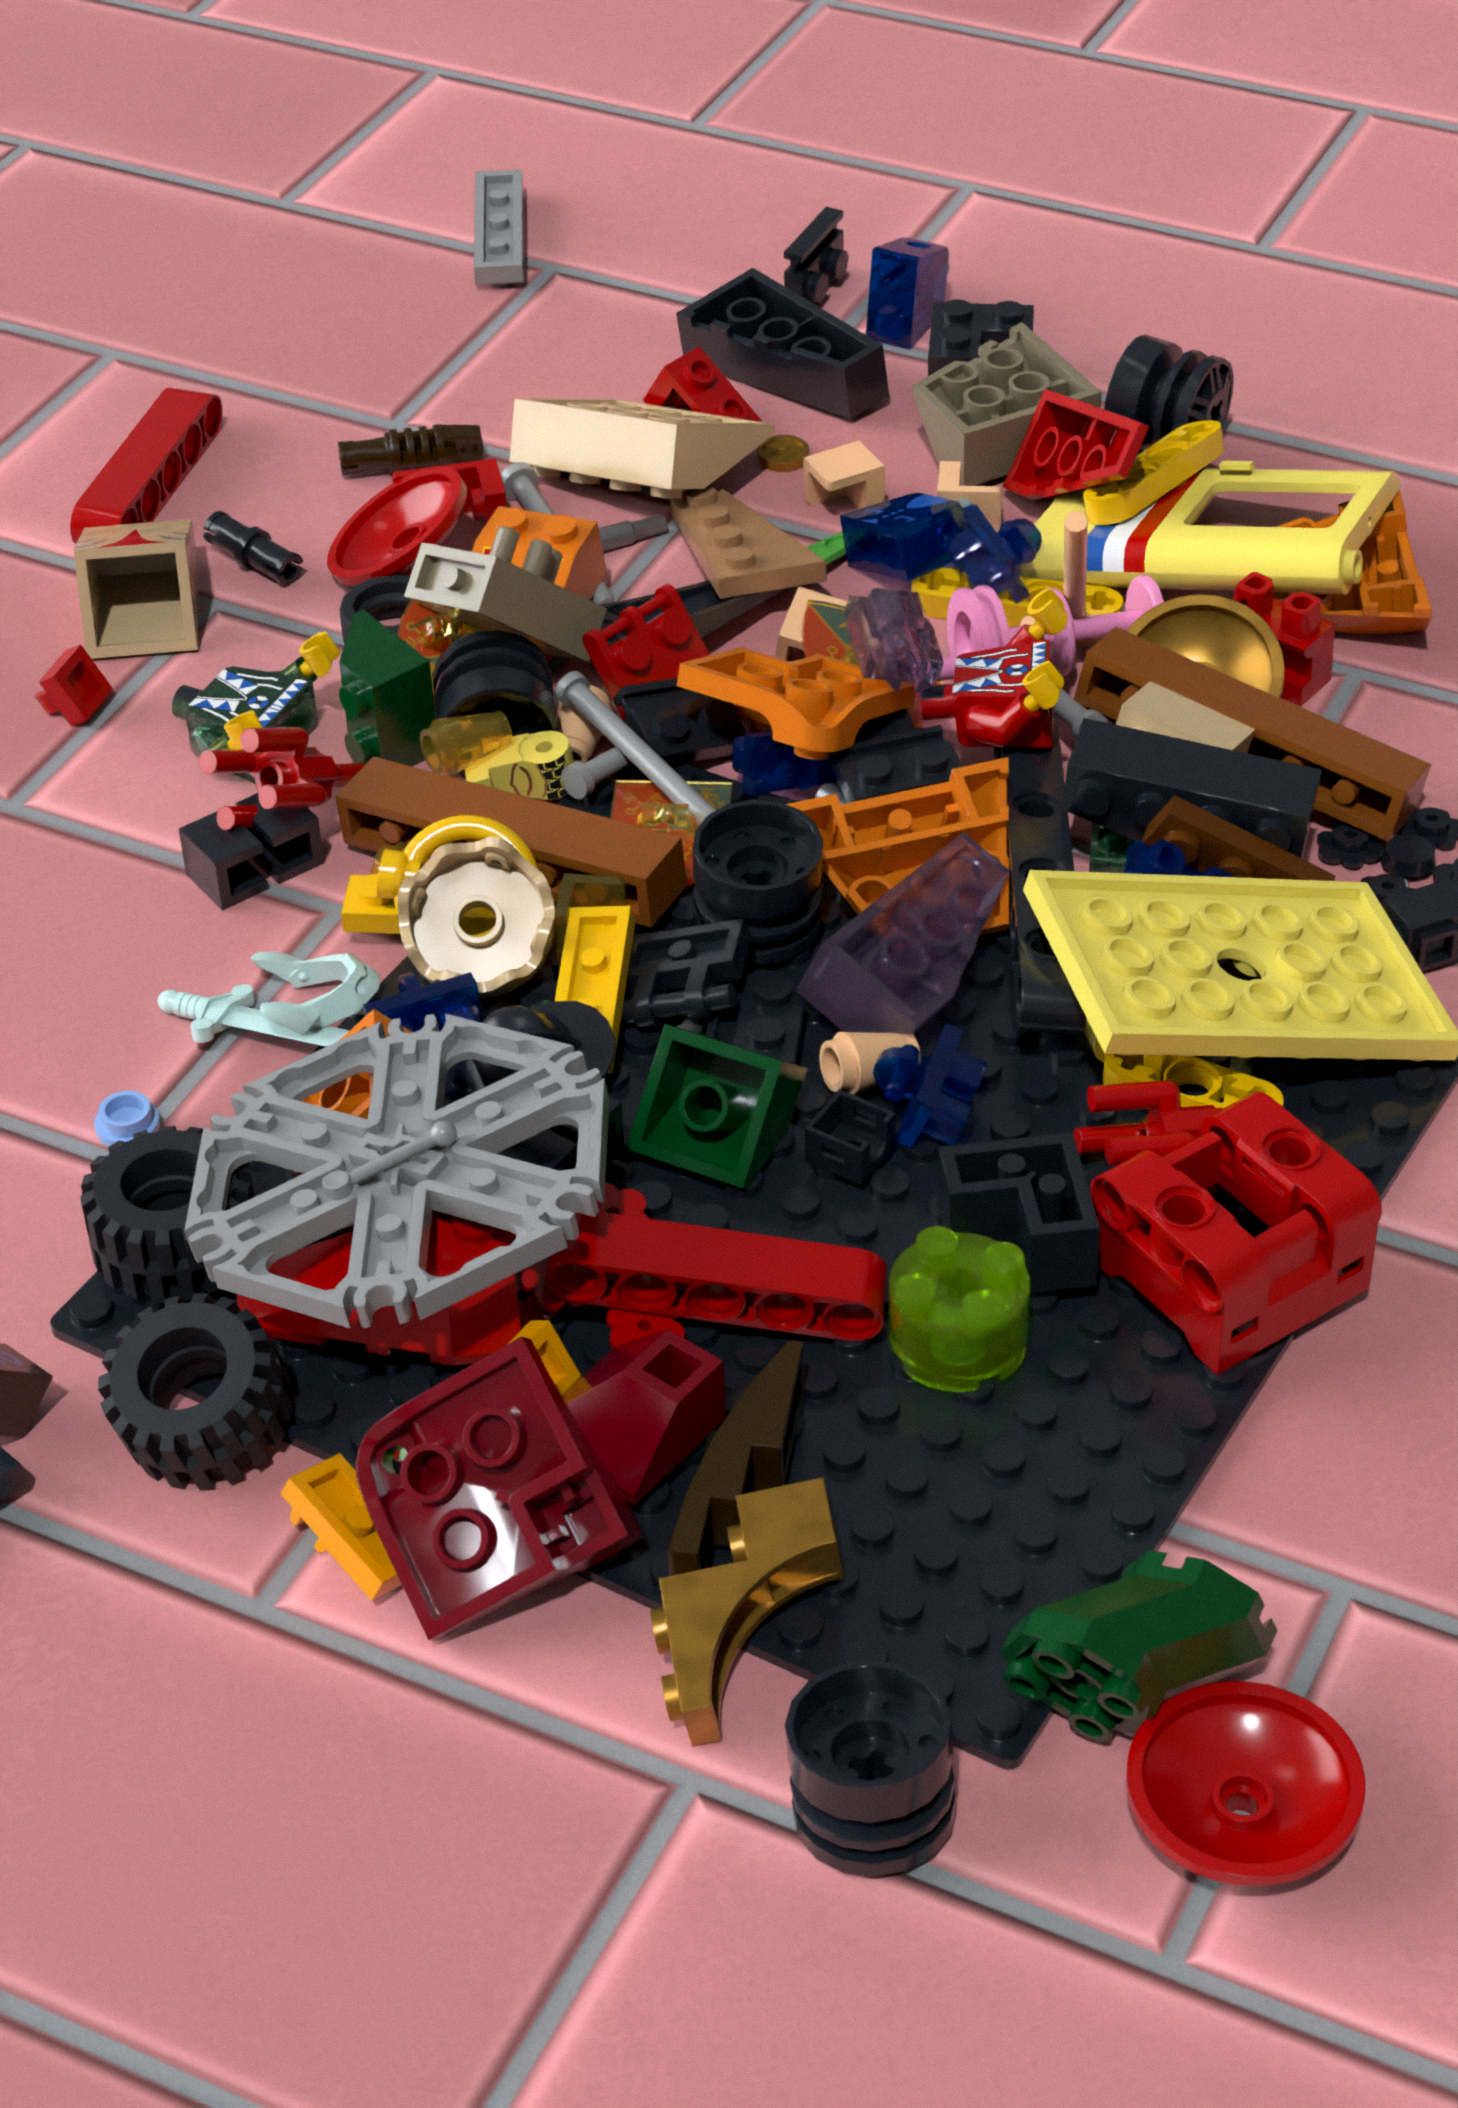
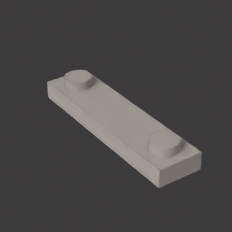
[474,170,524,287]

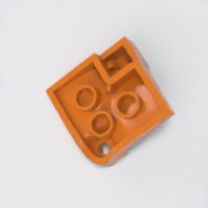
[677,647,918,760]

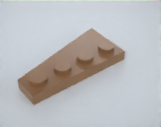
[670,486,827,599]

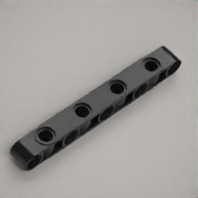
[994,712,1086,1034]

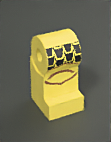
[462,731,574,800]

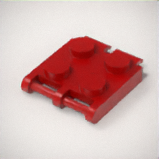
[582,584,710,720]

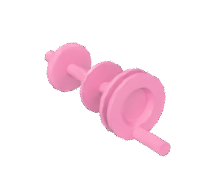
[912,574,1164,684]

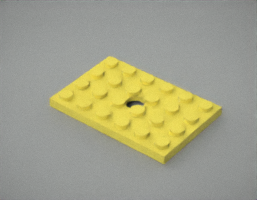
[1023,870,1458,1061]

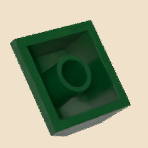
[339,610,439,766]
[625,1024,808,1189]

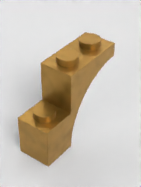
[650,1477,844,1747]

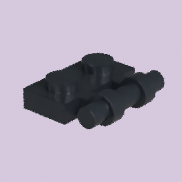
[620,918,752,1029]

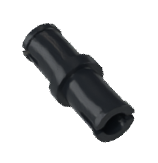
[203,511,303,586]

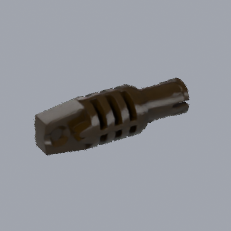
[338,424,484,475]

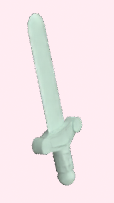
[158,984,349,1047]

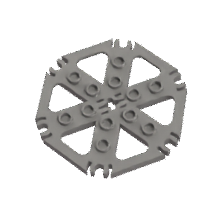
[184,1014,609,1329]

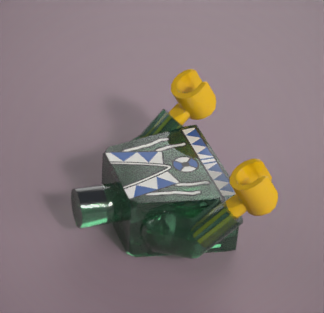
[172,631,340,784]

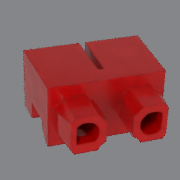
[1233,572,1335,707]

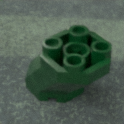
[1001,1550,1278,1741]

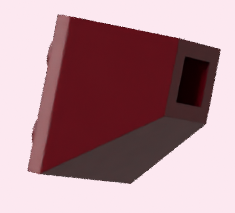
[562,1329,726,1505]

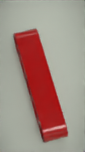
[70,387,223,544]
[545,1211,887,1341]

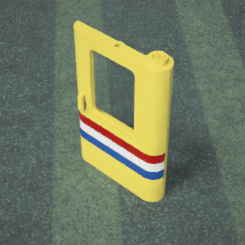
[1020,461,1401,595]

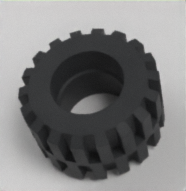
[80,1126,255,1303]
[98,1293,294,1490]

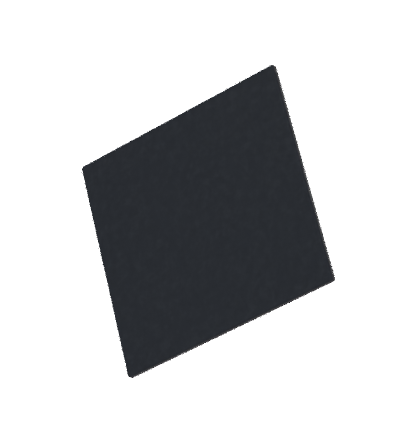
[50,745,1458,1770]

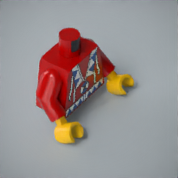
[920,588,1068,748]

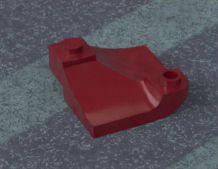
[356,1336,644,1641]

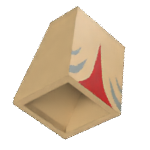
[73,519,198,659]

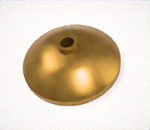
[1127,594,1285,698]

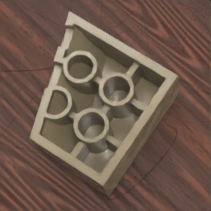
[913,322,1101,486]

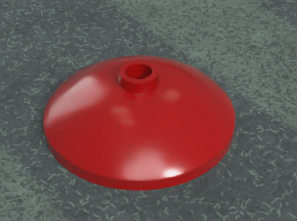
[327,466,467,586]
[1126,1681,1366,1886]

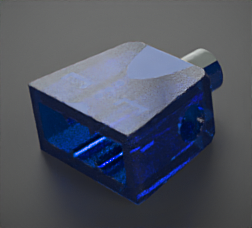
[866,237,950,349]
[840,493,978,582]

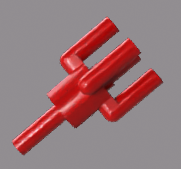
[199,727,365,830]
[1073,1080,1223,1198]

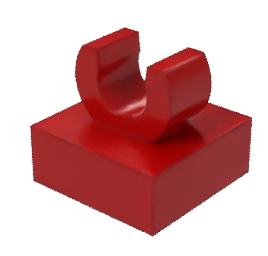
[34,644,113,726]

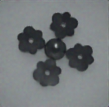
[1317,807,1458,907]

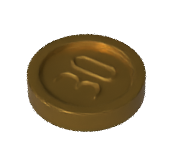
[757,435,809,472]

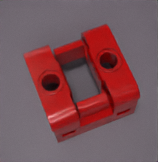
[1090,1091,1382,1375]

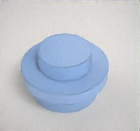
[94,1091,160,1147]

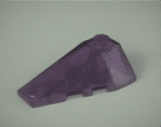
[796,832,1010,1034]

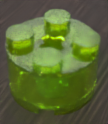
[889,1226,1030,1392]

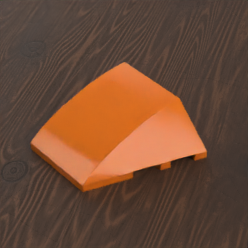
[1273,490,1432,635]
[786,757,1009,956]

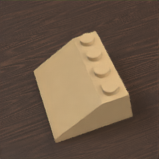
[510,398,775,499]

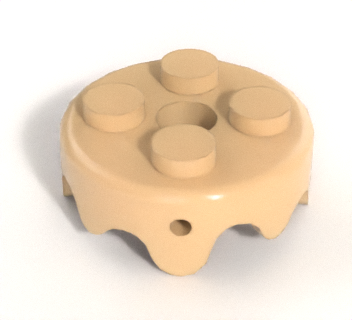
[398,836,556,999]

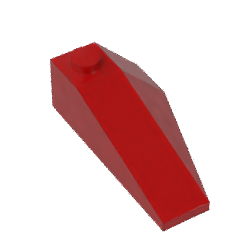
[1002,389,1149,500]
[237,1210,521,1366]

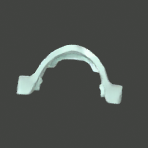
[250,951,380,1036]

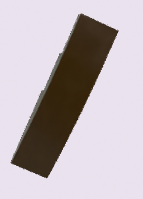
[668,1340,804,1576]

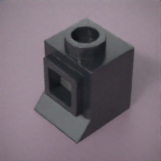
[1383,879,1458,971]

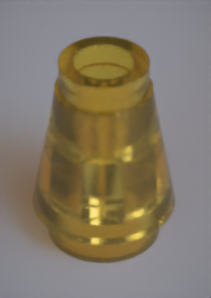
[420,710,512,776]

